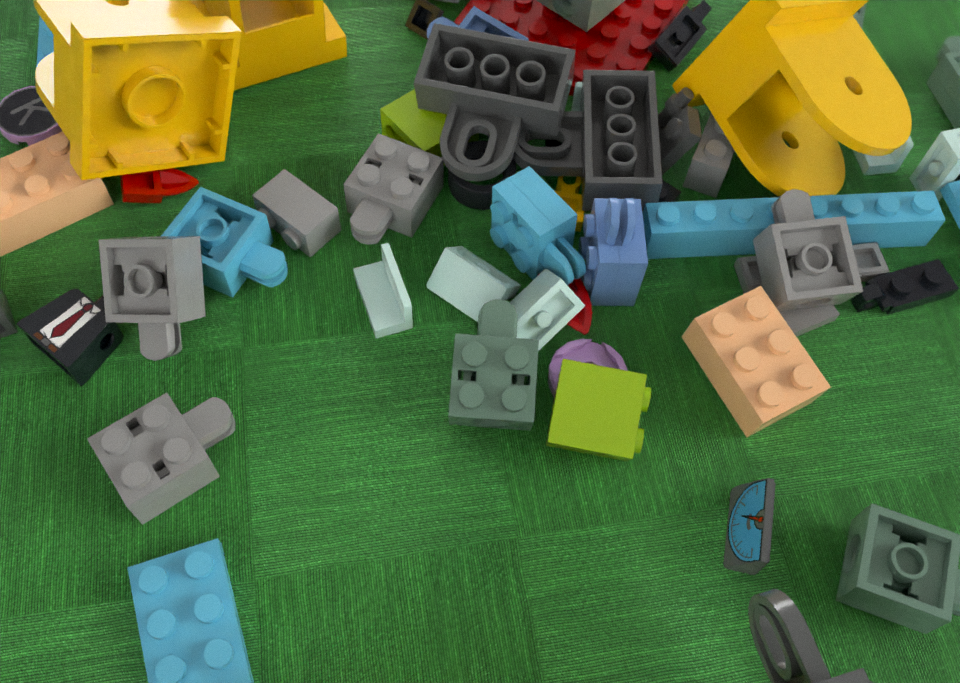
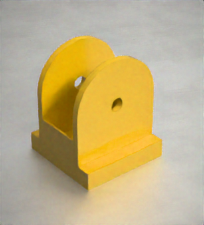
[33,0,242,180]
[190,0,347,91]
[672,0,912,197]

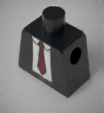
[16,289,124,387]

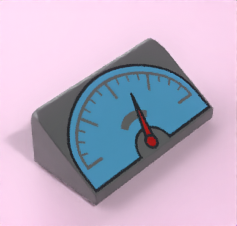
[723,478,776,575]

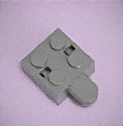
[343,133,444,245]
[753,189,863,312]
[98,236,206,361]
[87,393,236,525]

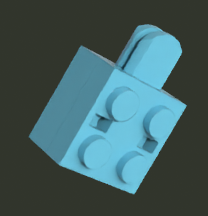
[490,166,586,285]
[161,187,288,298]

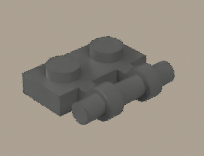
[658,87,702,175]

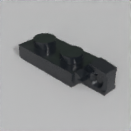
[648,0,712,72]
[850,259,959,315]

